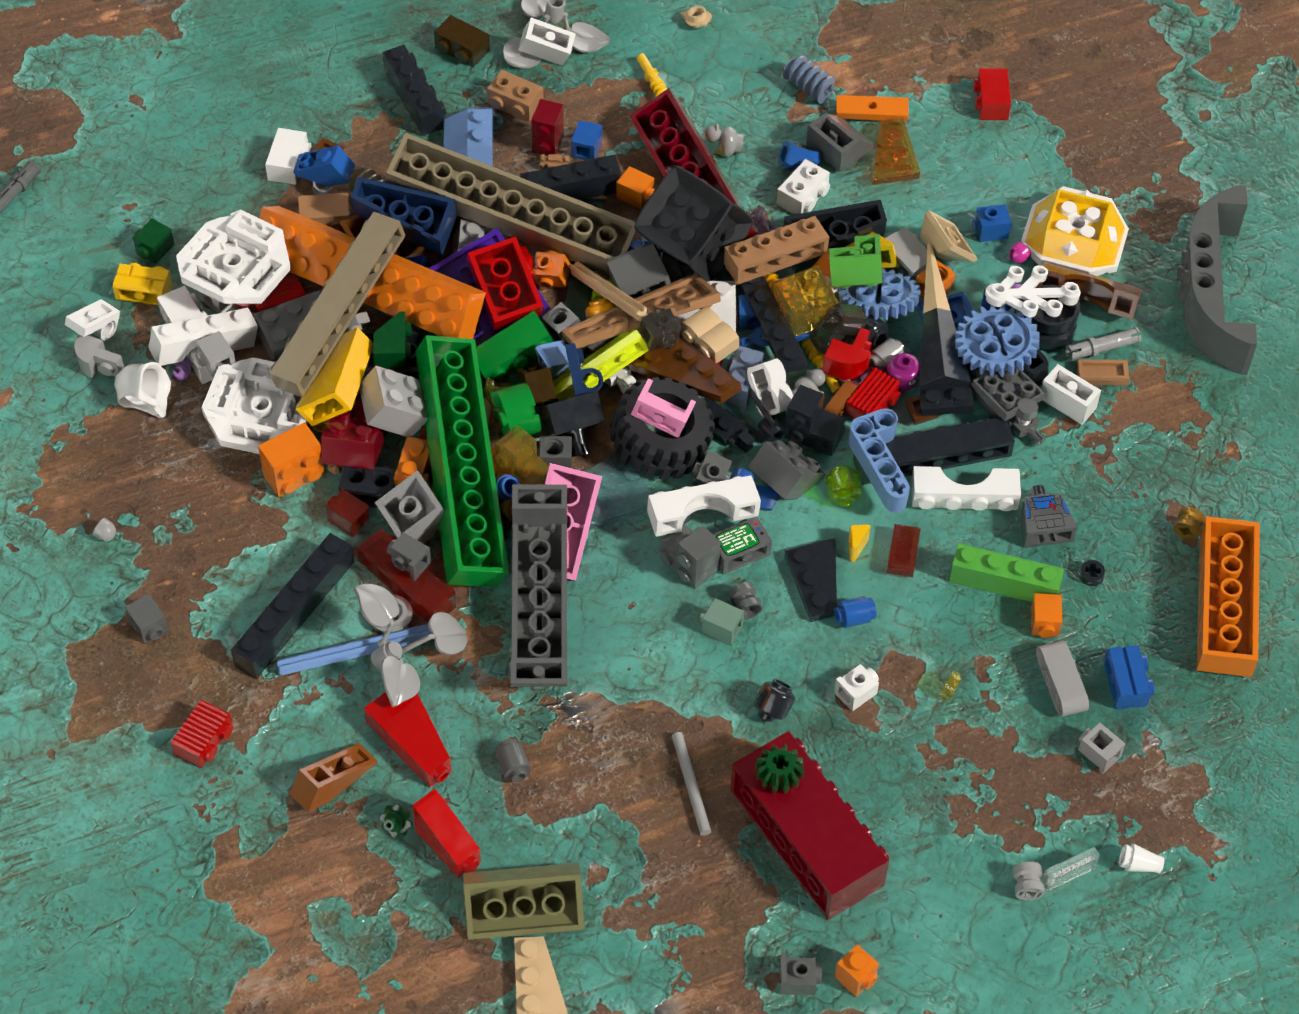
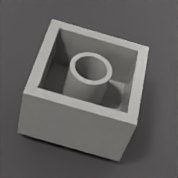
[359,366,428,437]

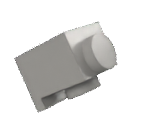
[1078,723,1125,774]

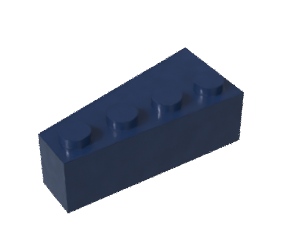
[351,177,457,257]

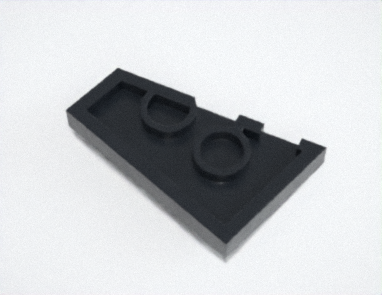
[784,538,837,622]

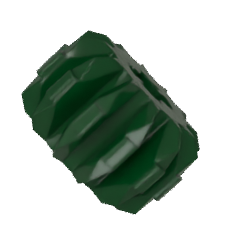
[755,743,804,794]

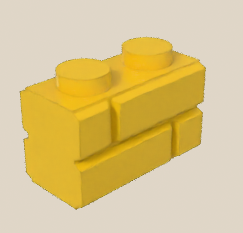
[113,263,172,305]

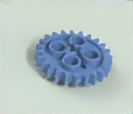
[839,268,921,320]
[955,305,1039,377]

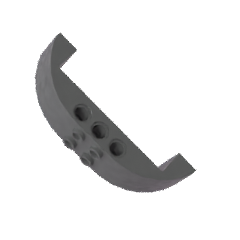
[1177,185,1257,375]
[511,484,567,687]

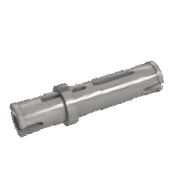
[1065,327,1141,361]

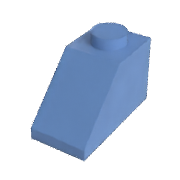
[535,340,570,381]

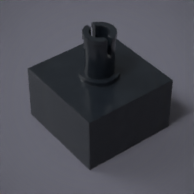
[539,391,606,457]

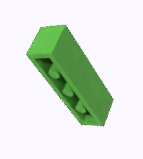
[949,543,1064,602]

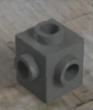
[691,450,732,486]

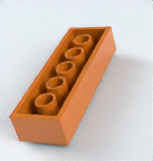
[1196,516,1260,677]

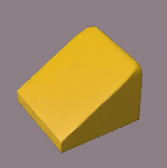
[848,525,871,562]

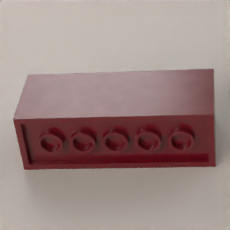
[730,731,889,920]

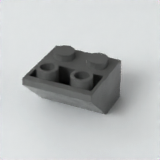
[806,113,875,172]
[606,242,671,299]
[748,441,826,499]

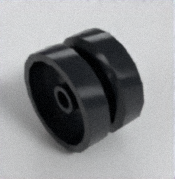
[1024,285,1080,350]

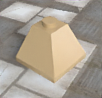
[920,210,977,262]

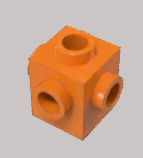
[532,251,571,289]

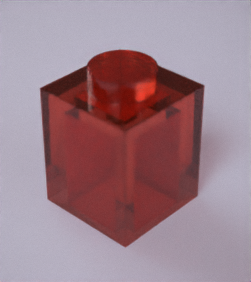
[326,489,370,537]

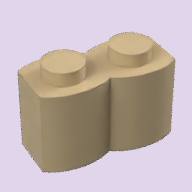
[682,306,739,364]

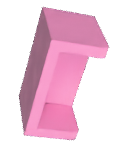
[631,378,696,438]

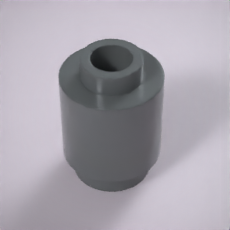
[496,738,531,782]

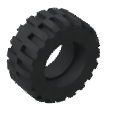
[610,377,715,479]

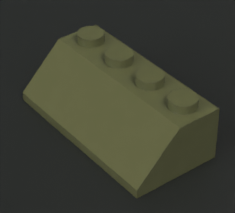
[463,863,585,940]

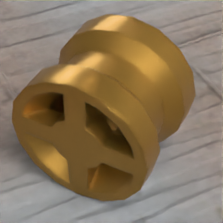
[1173,507,1205,540]

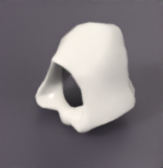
[114,361,171,418]

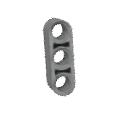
[1036,641,1089,717]

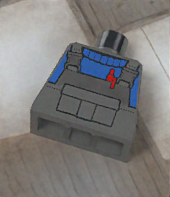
[1021,485,1077,548]

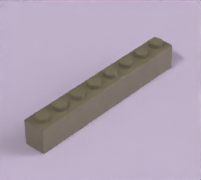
[269,212,405,398]

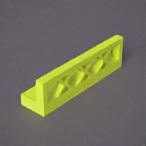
[553,330,650,401]

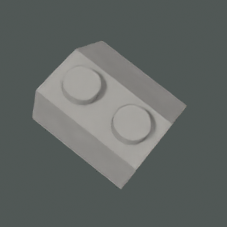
[375,470,445,544]

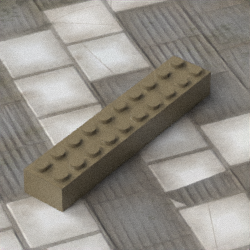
[385,133,637,275]

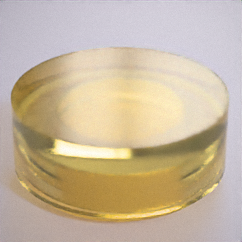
[941,670,962,699]

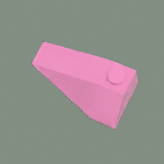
[545,463,602,581]

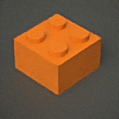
[258,422,325,497]

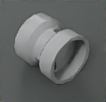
[1013,862,1045,901]

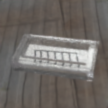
[1042,847,1100,891]

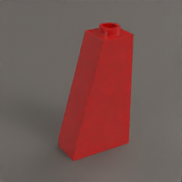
[364,692,452,788]

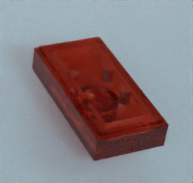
[886,524,921,578]

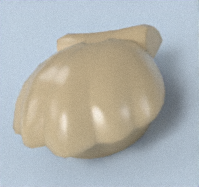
[680,6,712,29]

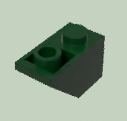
[373,311,412,369]

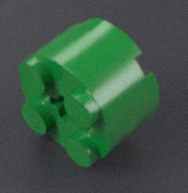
[490,383,541,443]

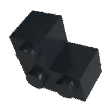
[784,384,846,456]

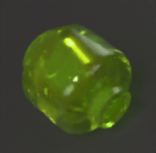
[825,465,862,506]

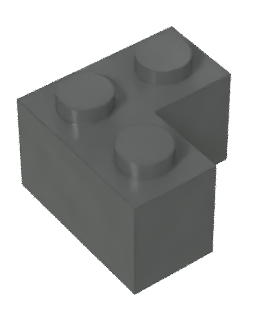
[659,523,721,589]

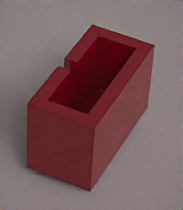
[531,99,564,156]

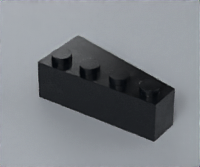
[783,199,887,274]

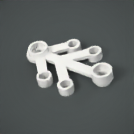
[985,266,1080,317]

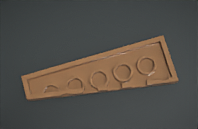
[561,273,721,348]

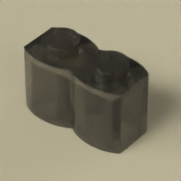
[809,304,868,352]

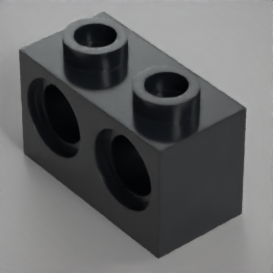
[338,466,396,508]

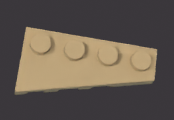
[514,936,568,1014]

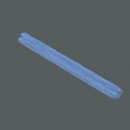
[277,624,432,675]

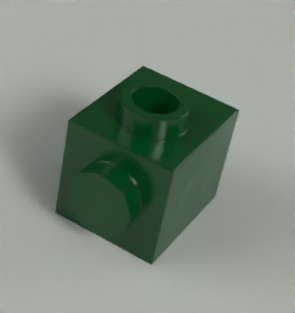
[133,218,175,264]

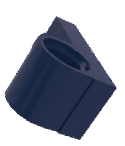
[565,343,603,397]

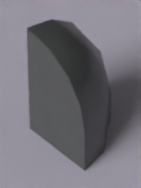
[661,252,685,283]

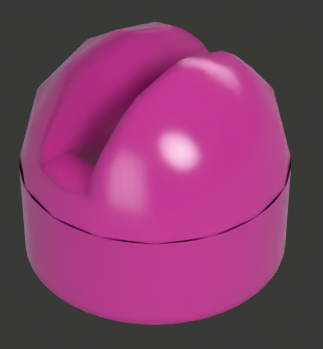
[1009,242,1031,264]

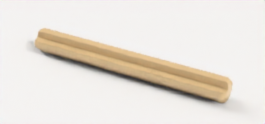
[569,262,648,321]

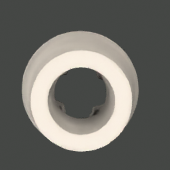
[1119,843,1164,874]

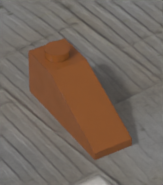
[290,743,377,812]

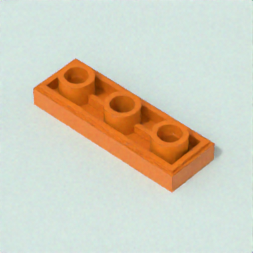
[836,95,909,121]

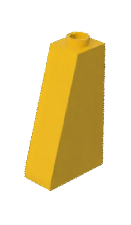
[295,327,373,426]

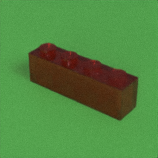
[357,529,456,623]

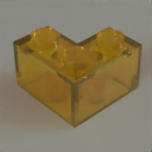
[495,425,549,484]

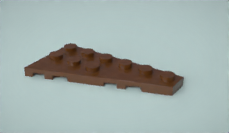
[585,321,742,404]

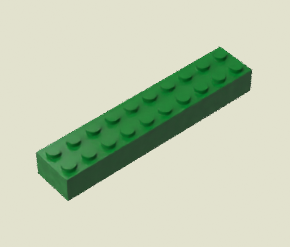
[416,335,509,587]

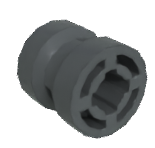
[728,582,763,620]

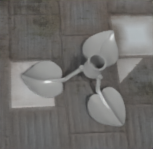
[503,0,611,69]
[354,584,467,707]

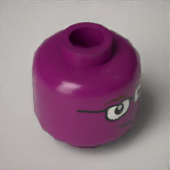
[887,353,920,391]

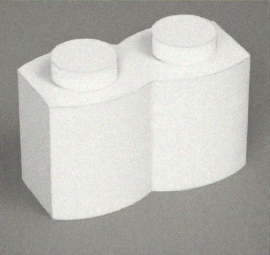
[747,358,793,417]

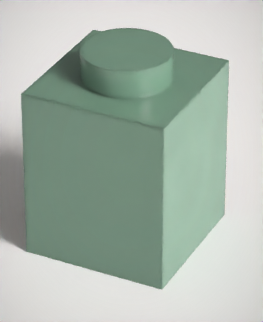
[700,598,744,646]

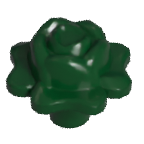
[379,804,412,838]

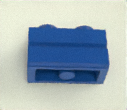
[1103,645,1154,709]

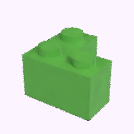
[829,234,883,288]

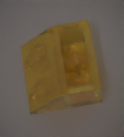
[771,266,839,336]

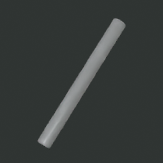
[672,732,711,836]

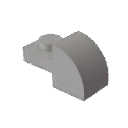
[74,334,124,379]

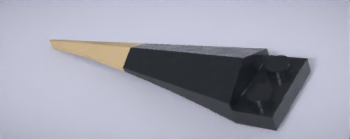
[919,242,973,416]

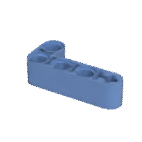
[848,409,910,512]

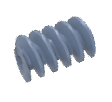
[783,55,836,104]

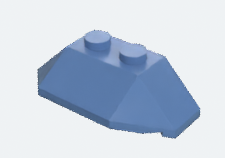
[444,107,493,167]

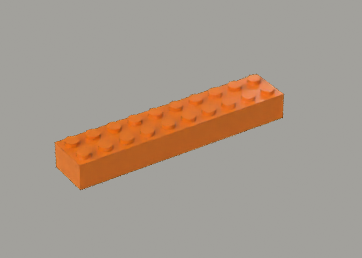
[259,206,486,339]

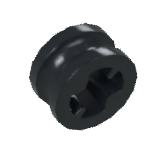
[1080,560,1105,586]

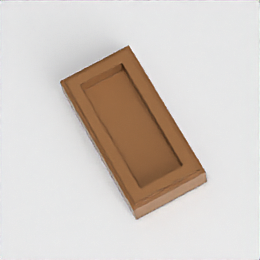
[1075,359,1130,386]

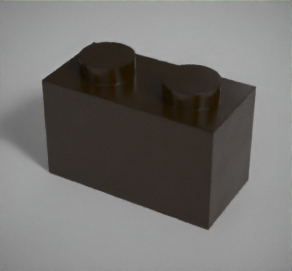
[434,15,490,68]
[515,363,556,407]

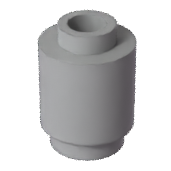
[869,338,905,372]

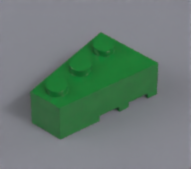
[476,311,554,384]

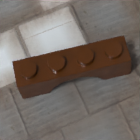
[1036,261,1142,320]

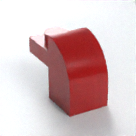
[822,328,872,380]

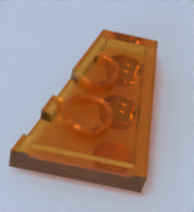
[872,118,920,185]

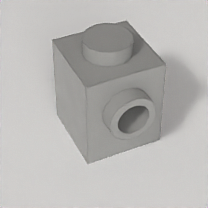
[195,331,236,378]

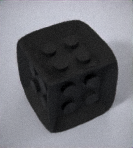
[634,166,753,281]

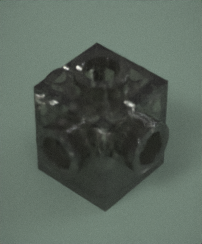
[638,308,682,351]

